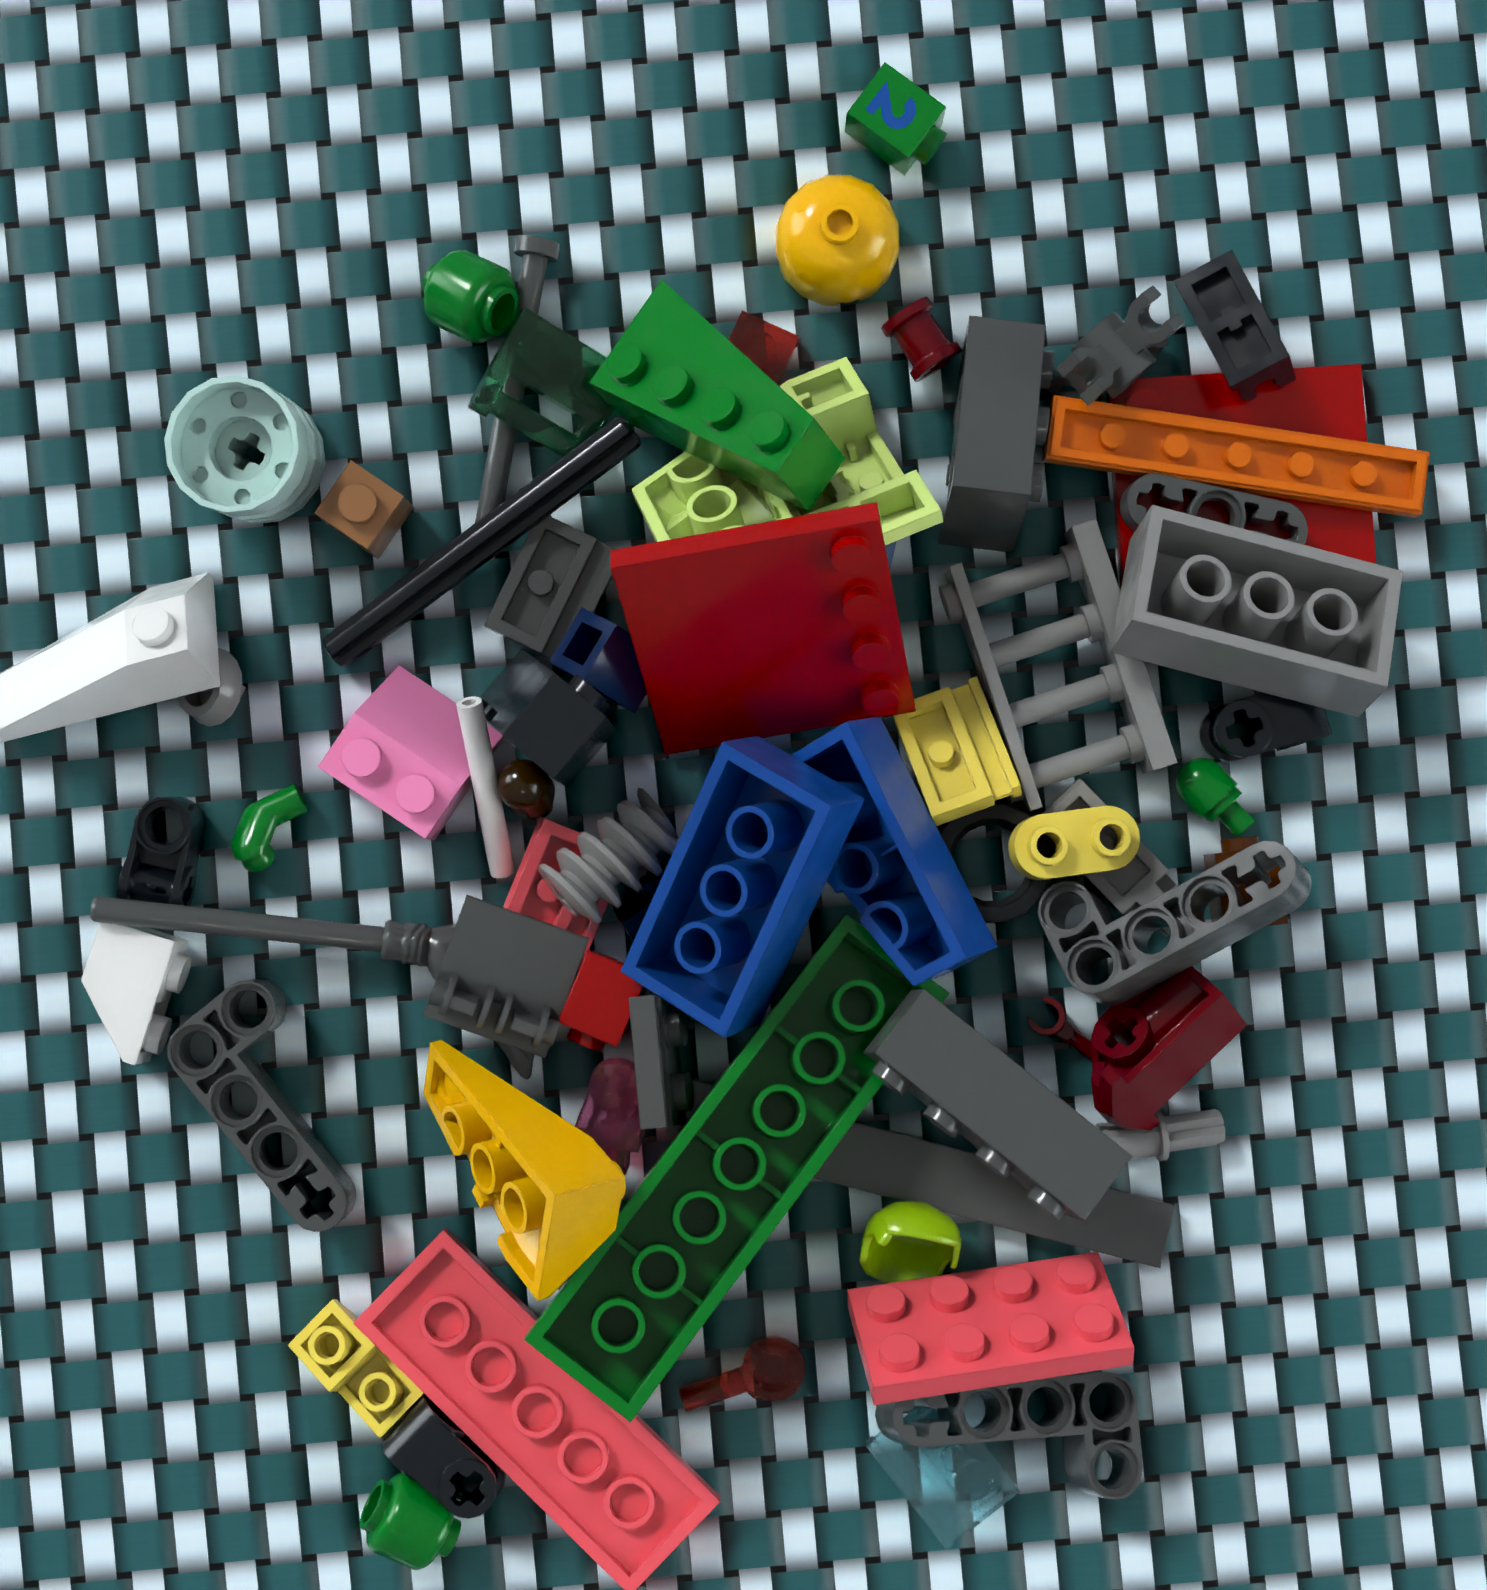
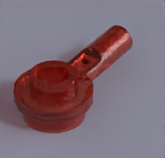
[679,1336,806,1413]

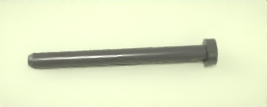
[475,235,560,523]

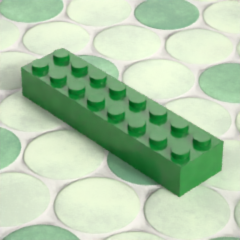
[524,914,950,1422]

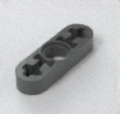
[1120,473,1308,545]

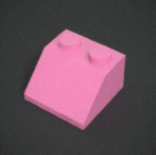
[318,665,504,841]

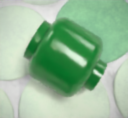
[422,249,519,344]
[360,1472,461,1570]

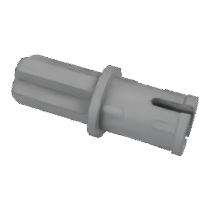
[1095,1109,1225,1161]

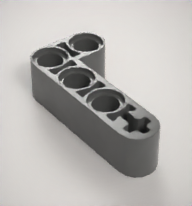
[1037,841,1312,1006]
[167,979,356,1232]
[875,1371,1143,1500]

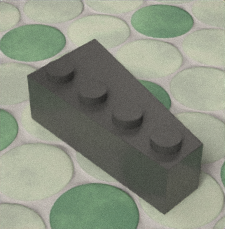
[863,989,1132,1221]

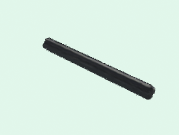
[323,416,641,667]

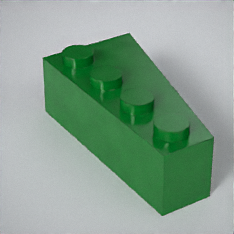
[589,279,845,512]

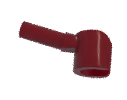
[1027,997,1092,1061]

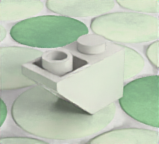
[81,923,191,1065]

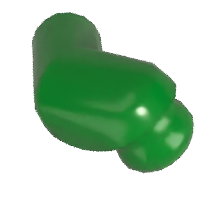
[231,783,309,872]

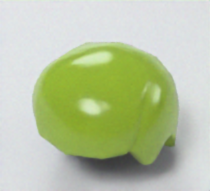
[859,1201,962,1283]

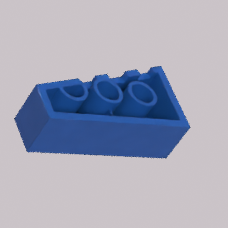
[791,717,998,986]

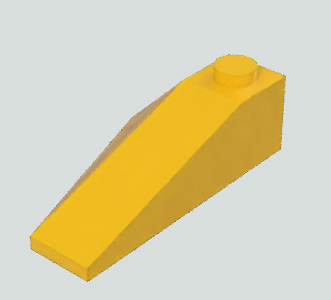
[423,1040,626,1301]

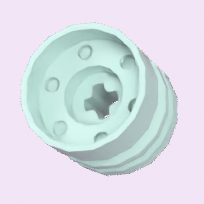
[164,375,325,524]

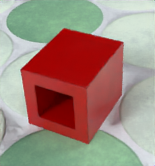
[558,949,644,1052]

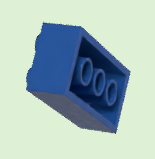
[621,736,865,1038]

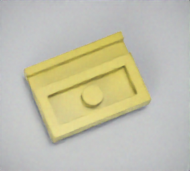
[892,676,1022,826]

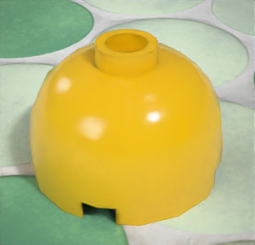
[775,175,899,306]

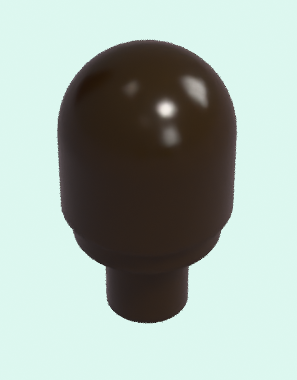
[497,759,555,818]

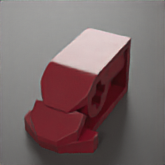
[1090,966,1247,1130]

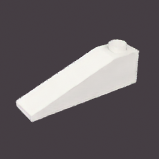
[0,573,220,743]

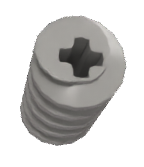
[537,788,678,924]

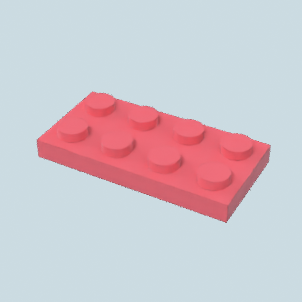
[847,1252,1134,1405]

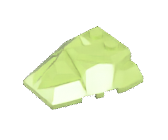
[632,357,944,545]

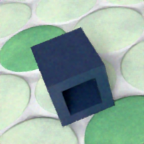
[549,607,647,713]

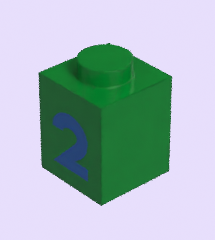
[844,62,947,176]

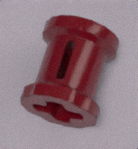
[881,297,963,382]

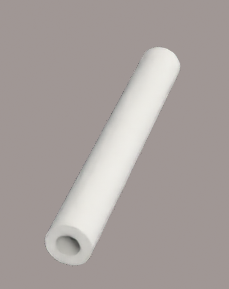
[456,696,515,878]

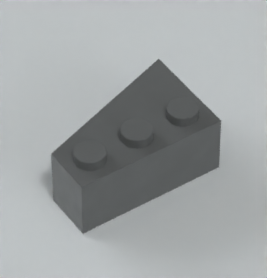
[938,315,1055,553]

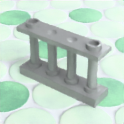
[939,519,1178,812]

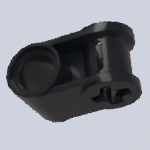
[1199,691,1333,762]
[116,797,206,906]
[382,1395,506,1519]

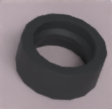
[938,803,1052,923]

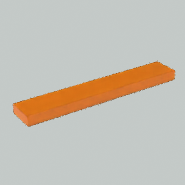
[1042,395,1430,518]

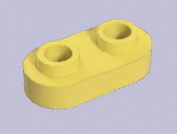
[1008,806,1140,880]

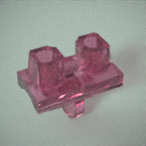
[575,1058,646,1175]

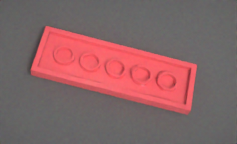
[353,1227,721,1590]

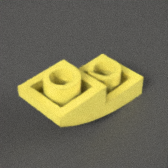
[288,1299,425,1438]

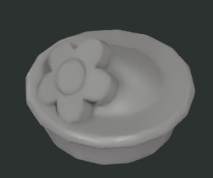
[177,648,246,727]

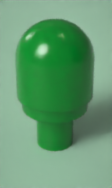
[1176,758,1255,838]

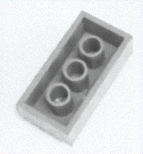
[1110,505,1403,717]

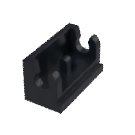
[1174,250,1296,401]

